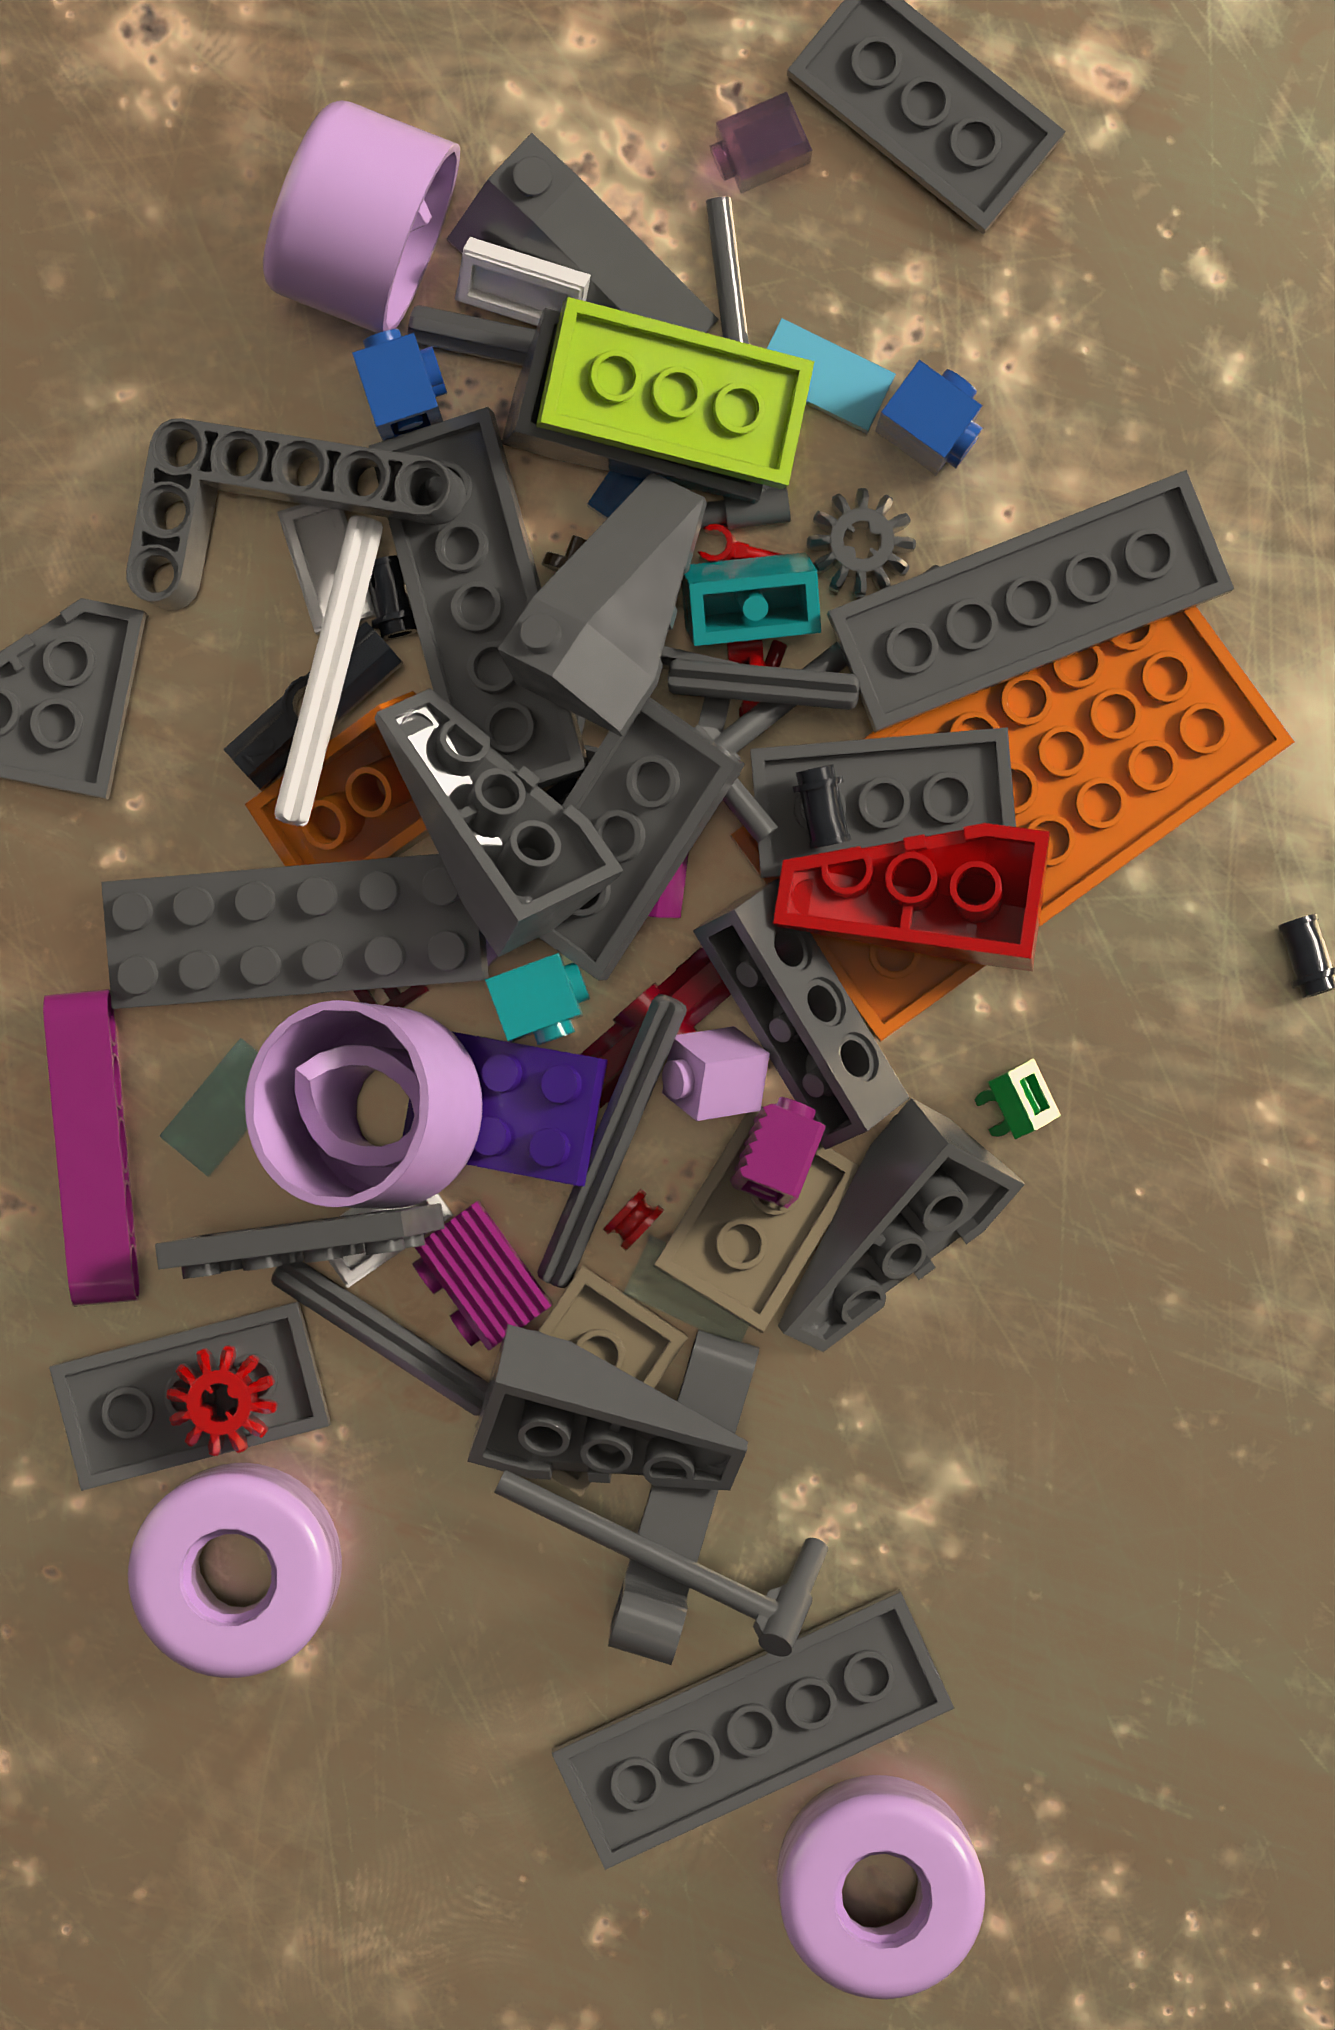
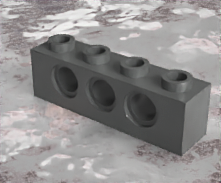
[693,879,910,1150]

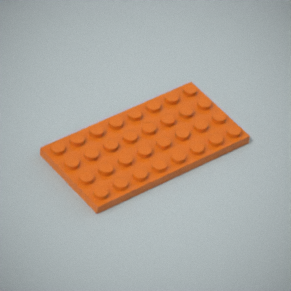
[730,606,1294,1042]

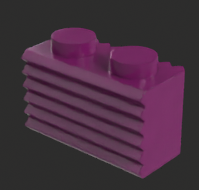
[730,1097,826,1209]
[412,1200,552,1351]

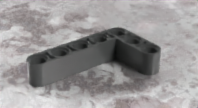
[126,418,466,610]
[608,1329,760,1665]

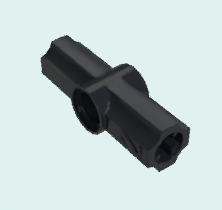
[223,621,403,791]

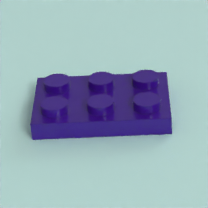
[402,1031,608,1187]

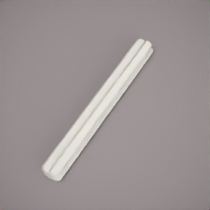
[274,515,383,826]

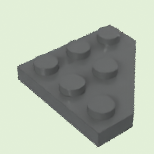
[0,598,147,800]

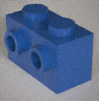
[352,329,447,441]
[875,360,983,476]

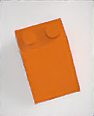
[245,691,430,866]

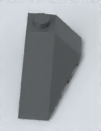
[374,688,623,957]
[467,1324,748,1491]

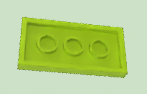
[536,297,815,489]

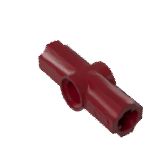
[580,947,731,1108]

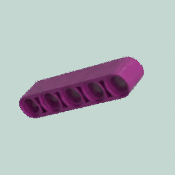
[43,989,140,1307]

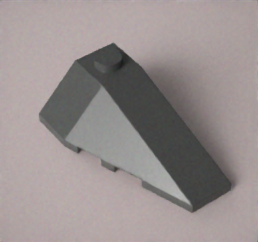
[447,133,719,333]
[502,308,763,503]
[498,472,707,738]
[778,1098,1025,1352]

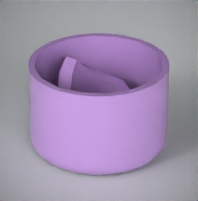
[263,100,460,333]
[245,1000,482,1209]
[128,1463,342,1678]
[777,1775,985,1999]

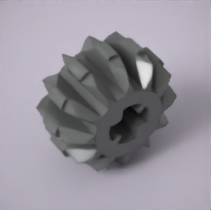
[807,488,916,599]

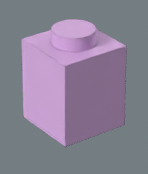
[662,1026,770,1121]

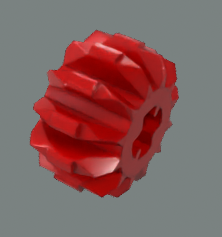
[166,1345,278,1456]

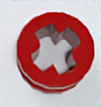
[603,1188,664,1251]

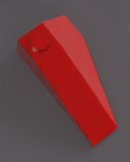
[773,823,1050,972]

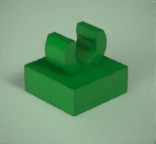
[974,1058,1061,1139]

